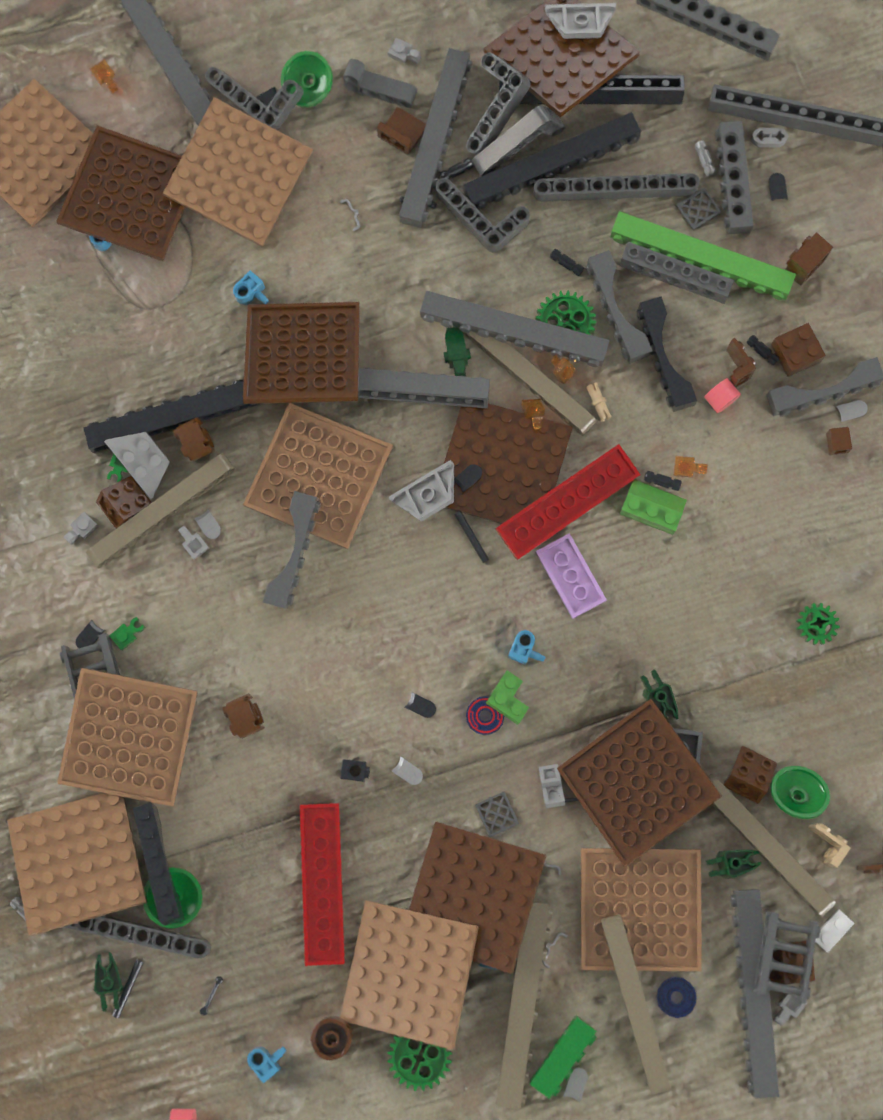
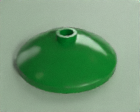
[280,51,333,107]
[771,766,830,819]
[143,867,203,928]

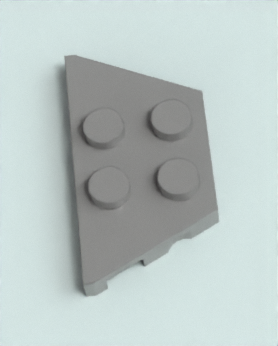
[545,3,616,39]
[104,432,170,499]
[388,460,454,521]

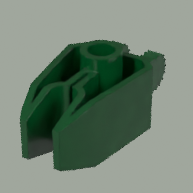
[443,327,471,376]
[640,669,678,722]
[706,850,762,879]
[94,952,123,1012]

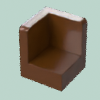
[826,427,852,455]

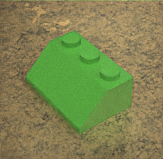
[620,479,687,535]

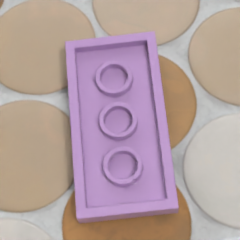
[536,533,607,619]

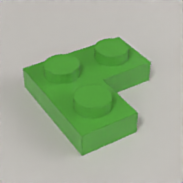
[486,670,529,725]

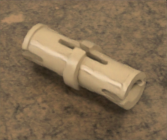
[586,383,612,422]

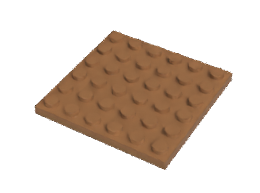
[0,79,93,227]
[163,97,313,247]
[243,403,393,549]
[57,668,198,807]
[7,793,147,936]
[581,848,702,971]
[340,900,479,1049]

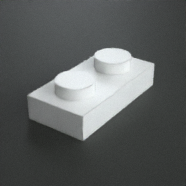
[816,909,854,953]

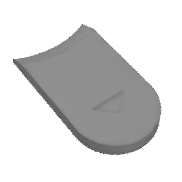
[836,400,868,422]
[194,509,221,539]
[391,757,423,785]
[563,1068,588,1102]

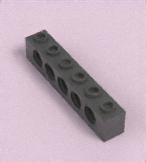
[715,121,753,234]
[619,242,734,304]

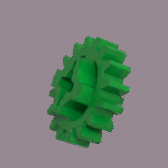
[796,603,840,645]

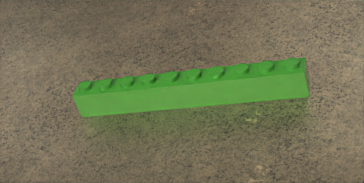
[610,211,796,300]

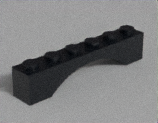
[637,296,697,412]
[133,802,185,926]

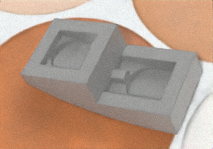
[538,764,565,808]

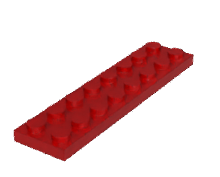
[495,444,641,560]
[300,803,345,966]

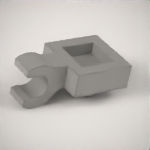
[388,38,421,64]
[64,512,98,545]
[178,526,209,560]
[773,993,808,1026]

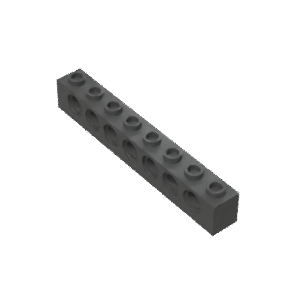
[636,0,780,61]

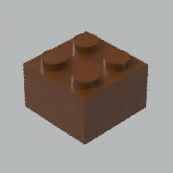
[785,232,833,286]
[771,322,826,377]

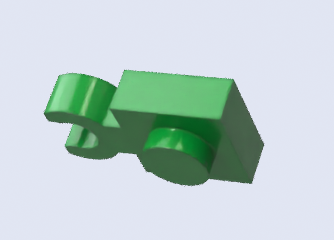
[107,454,128,483]
[109,617,146,651]

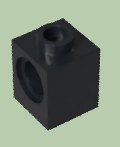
[340,759,370,782]

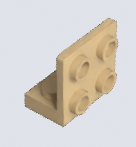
[808,823,851,868]

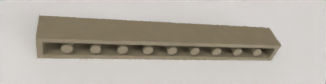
[496,901,553,1110]

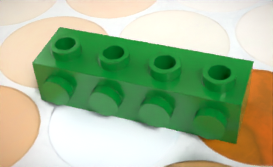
[529,1015,597,1099]

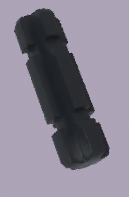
[440,158,474,180]
[550,249,584,276]
[746,335,780,366]
[644,471,682,491]

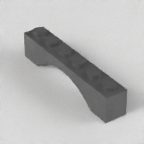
[586,250,652,364]
[766,357,883,417]
[263,491,321,609]

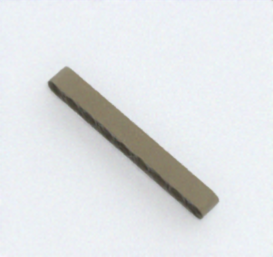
[462,331,596,436]
[86,453,235,569]
[708,774,836,917]
[601,914,671,1095]

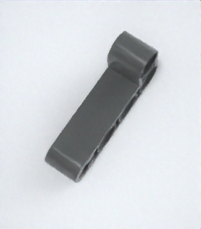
[343,59,418,108]

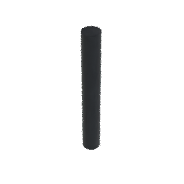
[454,511,489,563]
[112,959,144,1019]

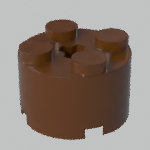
[173,417,215,461]
[222,693,265,739]
[311,1016,353,1061]

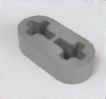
[751,128,788,148]

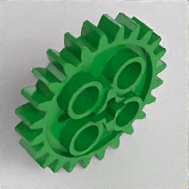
[535,290,596,335]
[387,1035,452,1091]

